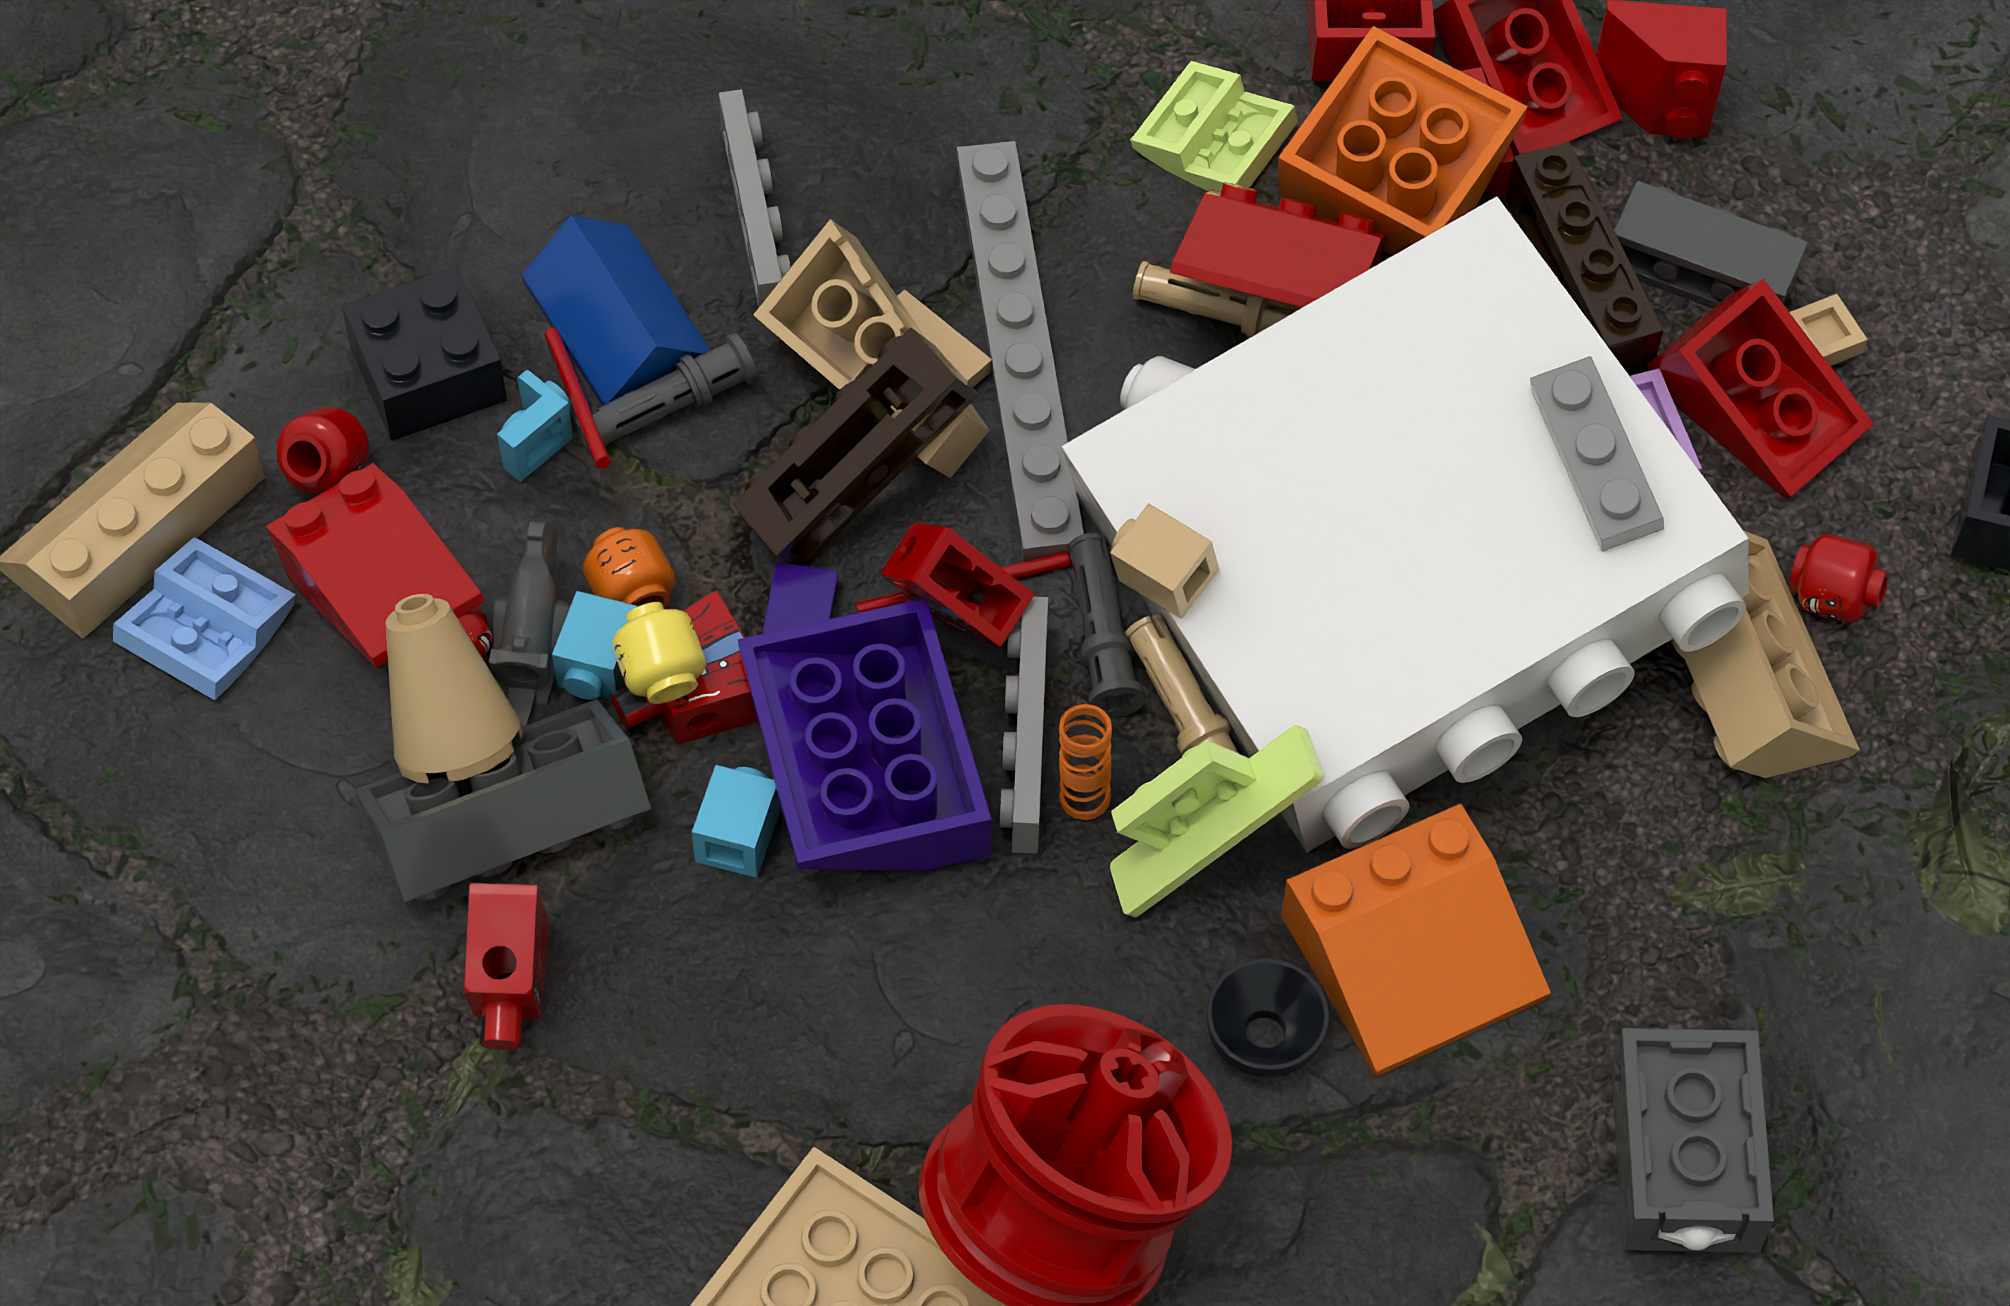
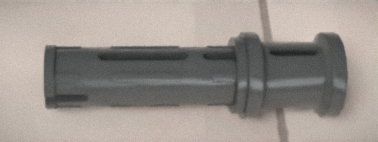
[573,332,759,454]
[1068,533,1146,718]

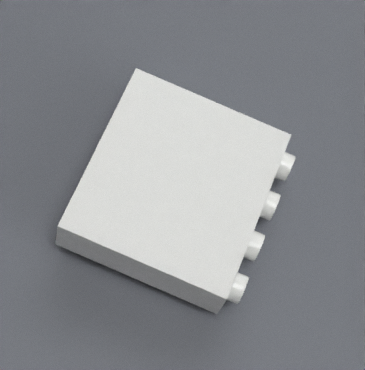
[1061,196,1749,853]

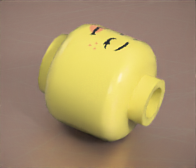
[612,602,707,704]

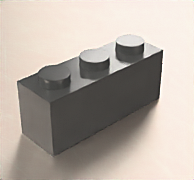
[1614,180,1808,308]

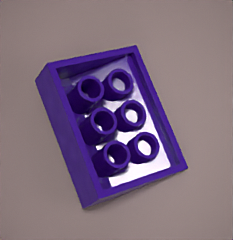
[738,598,991,870]

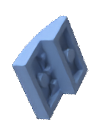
[113,537,296,700]

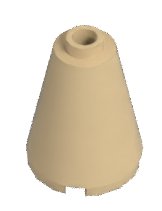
[385,594,523,783]

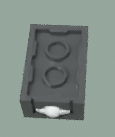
[1611,1028,1774,1253]

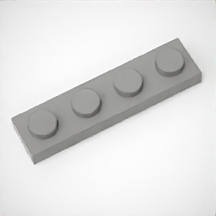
[718,89,791,308]
[1000,596,1048,854]

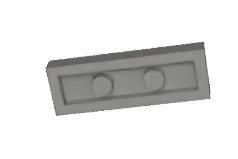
[1530,356,1664,552]

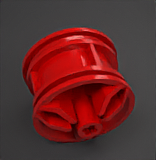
[918,1004,1232,1306]

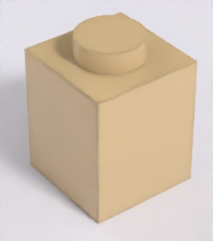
[1110,503,1219,619]

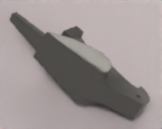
[489,521,570,727]

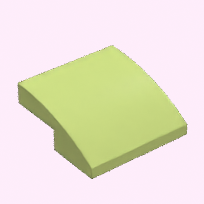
[1130,61,1298,191]

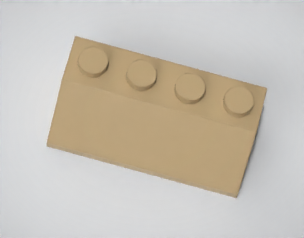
[0,403,265,639]
[1671,530,1860,778]

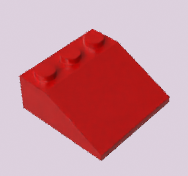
[1170,182,1387,307]

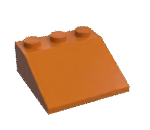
[1278,26,1528,256]
[1281,803,1551,1078]

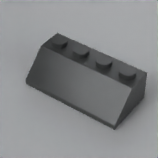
[355,699,651,902]

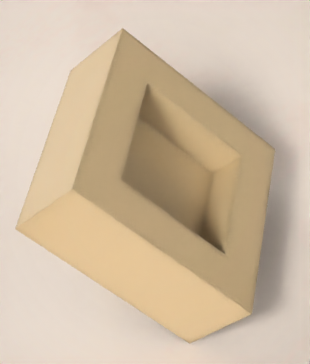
[1790,294,1868,366]

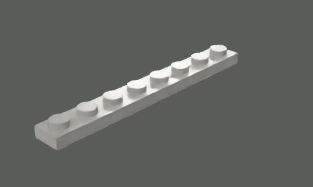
[957,141,1084,562]

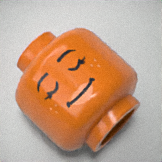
[582,527,676,609]

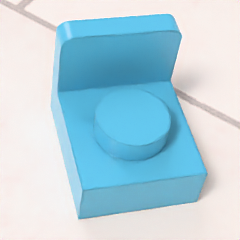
[497,370,574,483]

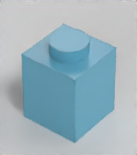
[552,591,638,700]
[692,765,780,878]

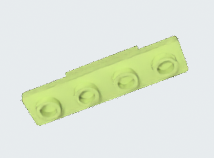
[1110,725,1323,918]

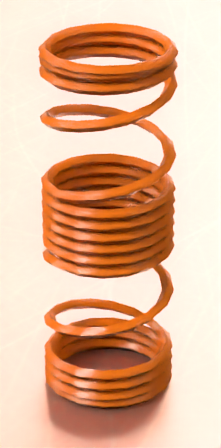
[1059,704,1112,820]

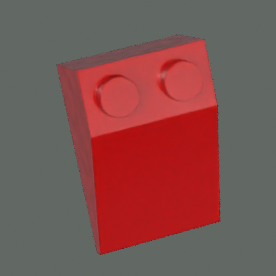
[1433,0,1623,156]
[1647,278,1874,499]
[266,463,485,668]

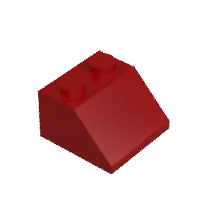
[1596,0,1727,138]

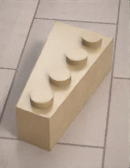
[753,219,990,478]

